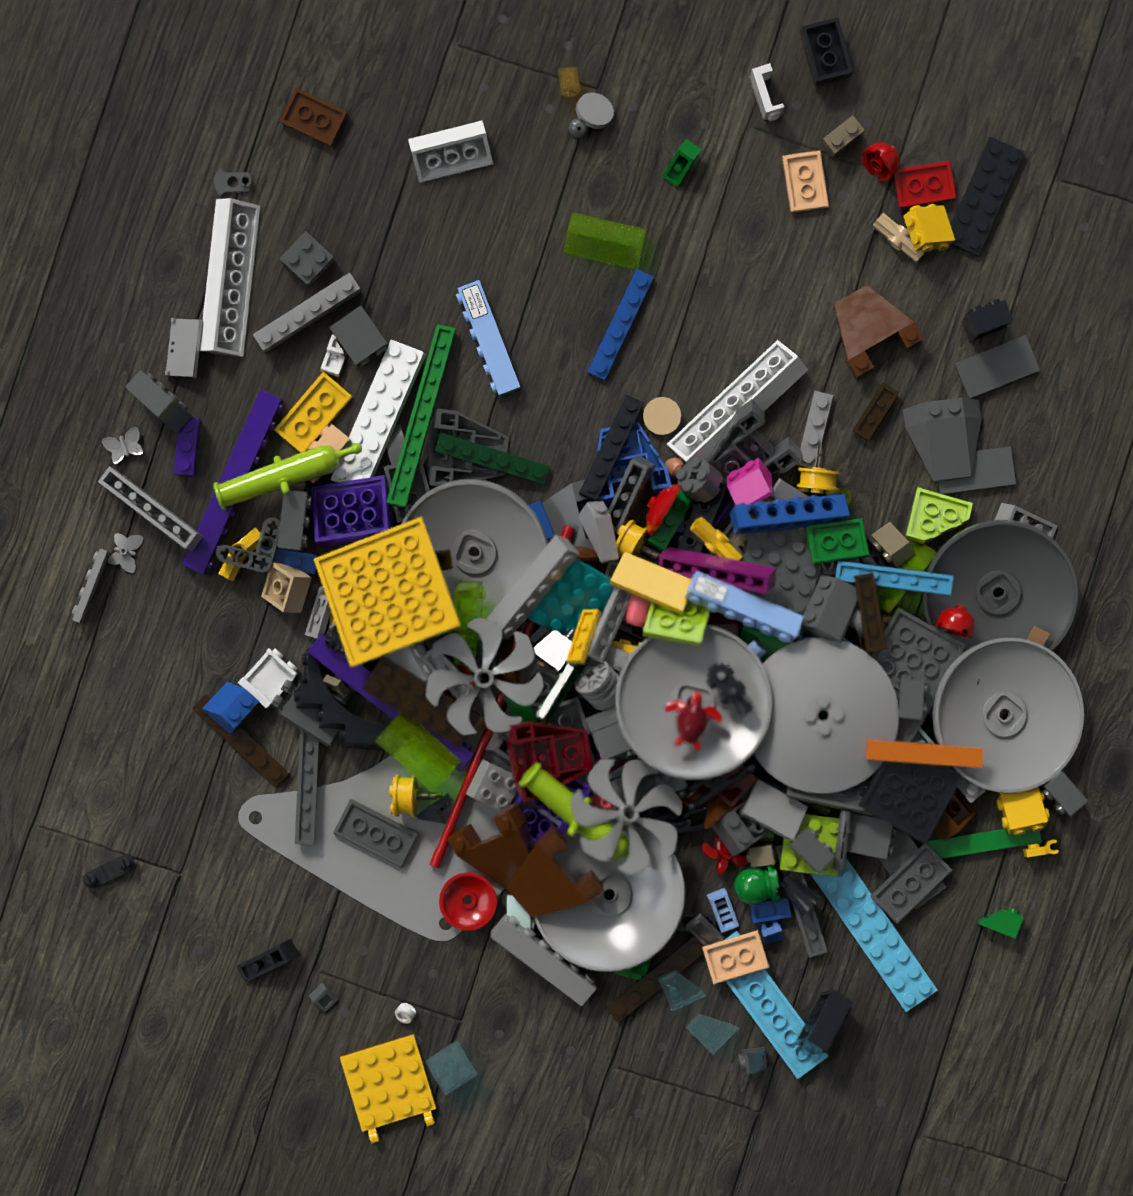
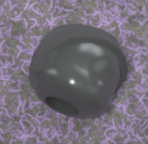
[568,118,588,139]

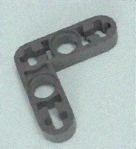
[216,518,280,572]

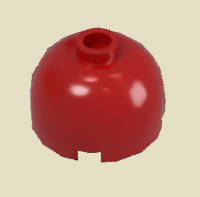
[861,142,900,181]
[935,605,975,638]

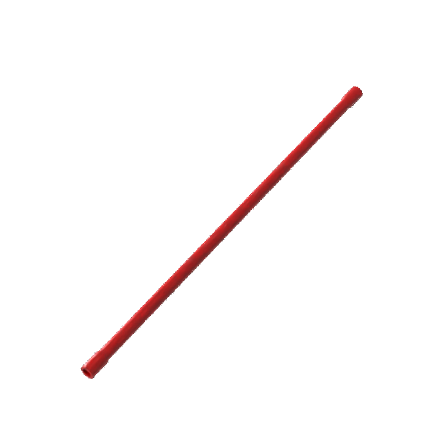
[429,525,575,869]

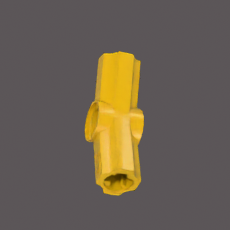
[690,516,743,561]
[218,527,266,581]

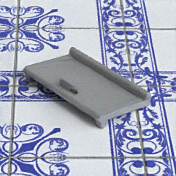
[165,318,203,378]

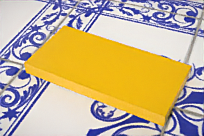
[274,372,353,453]
[610,552,691,614]

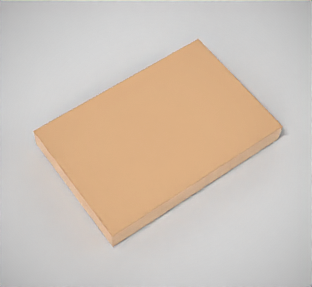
[782,151,829,213]
[702,930,769,984]

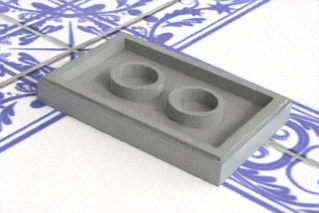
[741,779,808,841]

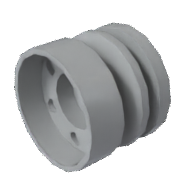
[574,660,619,711]

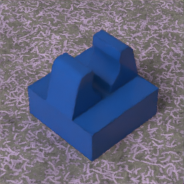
[761,920,784,945]

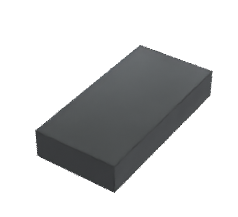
[685,914,725,946]

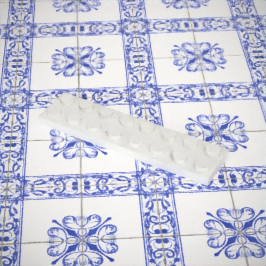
[331,340,426,483]

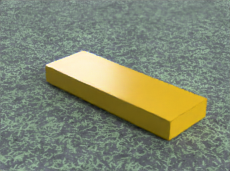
[566,609,602,664]

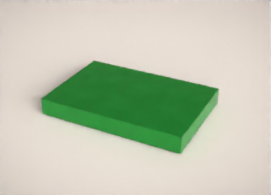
[805,518,869,565]

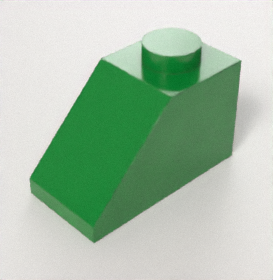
[662,139,702,187]
[977,907,1024,939]

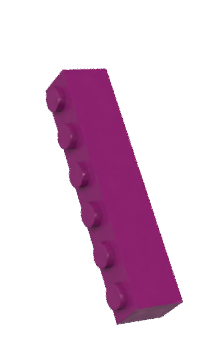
[659,547,777,594]

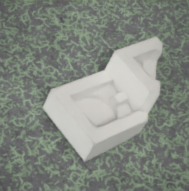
[321,335,345,377]

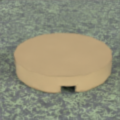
[643,397,681,436]

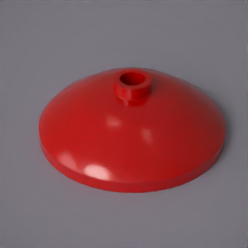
[646,484,681,536]
[439,872,497,930]

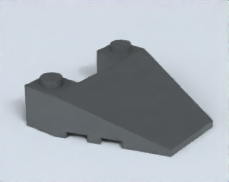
[707,399,801,484]
[542,480,595,550]

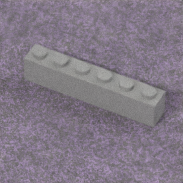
[253,273,362,353]
[98,466,204,552]
[487,535,579,640]
[491,914,596,1006]

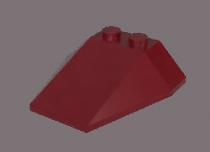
[507,722,593,802]

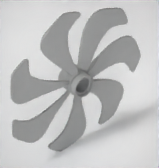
[426,618,544,735]
[571,759,682,875]

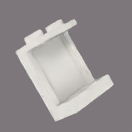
[750,63,784,121]
[238,648,299,708]

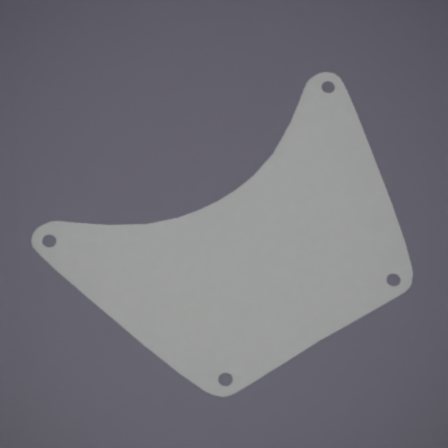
[238,621,597,941]

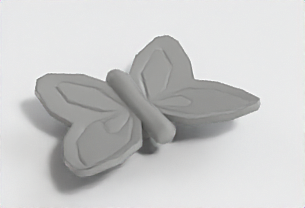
[102,427,143,465]
[108,533,143,573]

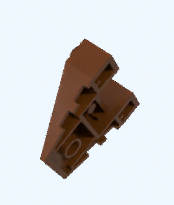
[834,285,924,379]
[447,803,532,890]
[507,826,604,917]

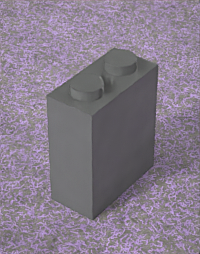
[330,306,388,367]
[847,813,897,861]

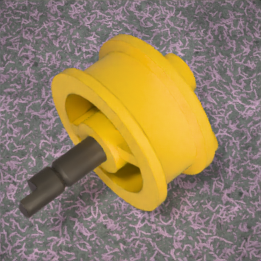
[796,443,841,494]
[616,519,660,560]
[389,774,442,817]

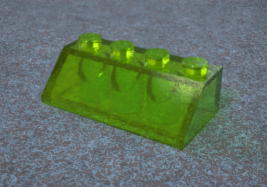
[563,212,647,269]
[876,541,937,614]
[454,581,486,665]
[376,712,461,793]

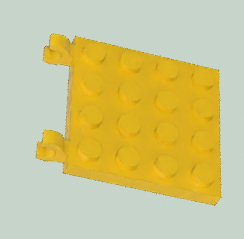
[340,1034,436,1144]

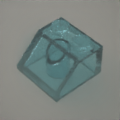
[426,1040,479,1096]

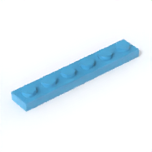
[835,561,954,596]

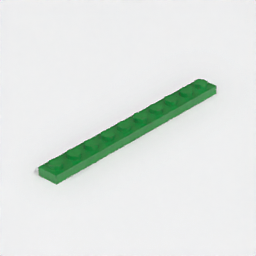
[387,324,456,509]

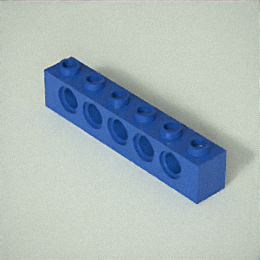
[730,493,850,535]

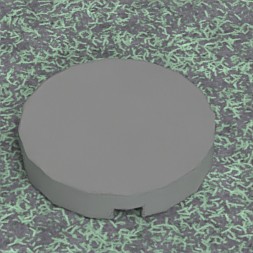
[576,93,614,129]

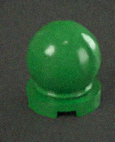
[734,864,780,905]

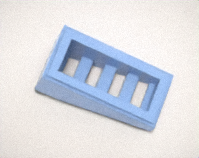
[707,888,739,933]

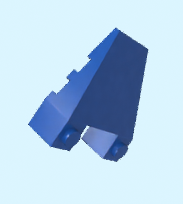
[597,422,671,508]

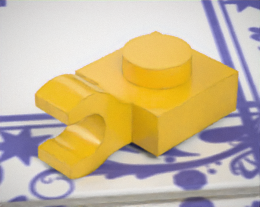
[1023,839,1059,857]

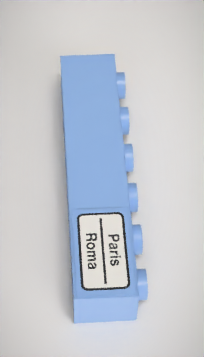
[456,280,521,397]
[684,571,804,643]

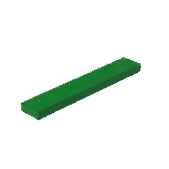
[927,829,1042,859]

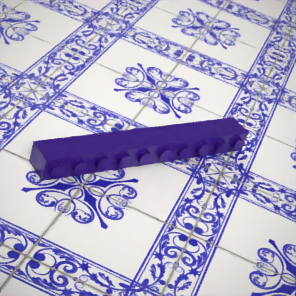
[182,389,284,575]
[308,633,473,772]

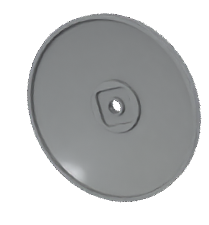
[401,479,548,631]
[615,625,772,779]
[753,638,899,793]
[933,638,1084,793]
[534,818,685,971]

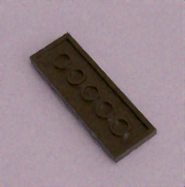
[361,656,481,747]

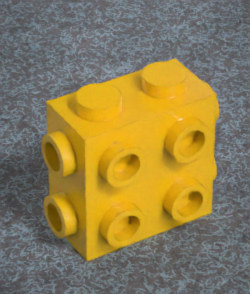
[904,204,955,252]
[997,787,1050,836]

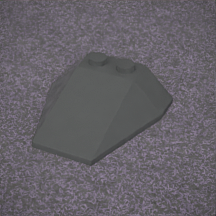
[903,397,981,482]
[426,409,509,486]

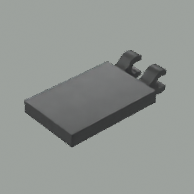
[271,679,339,747]

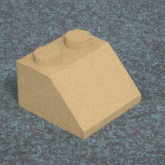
[261,562,312,613]

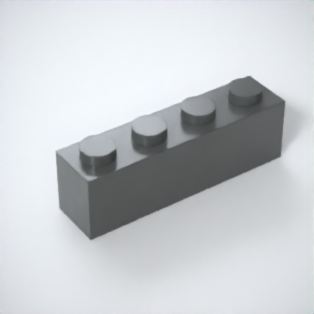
[608,456,656,535]

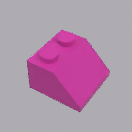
[727,458,773,505]

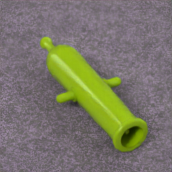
[213,443,362,510]
[519,763,645,872]

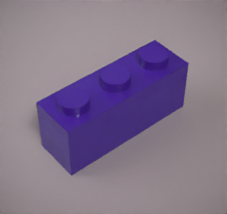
[174,417,201,477]

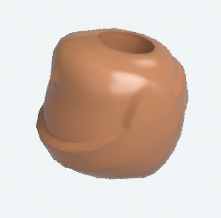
[665,458,685,480]

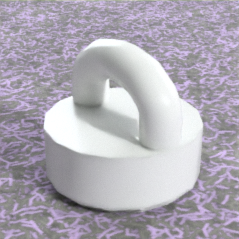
[395,1003,416,1024]

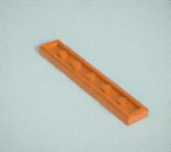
[865,739,984,768]

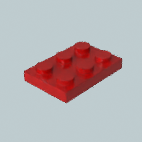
[893,161,956,208]

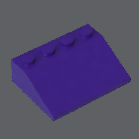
[311,475,395,547]
[515,778,592,843]

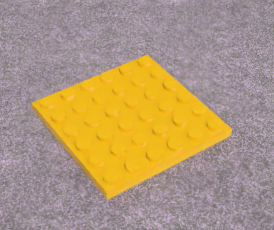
[314,517,461,668]

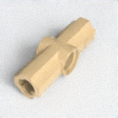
[872,213,924,262]

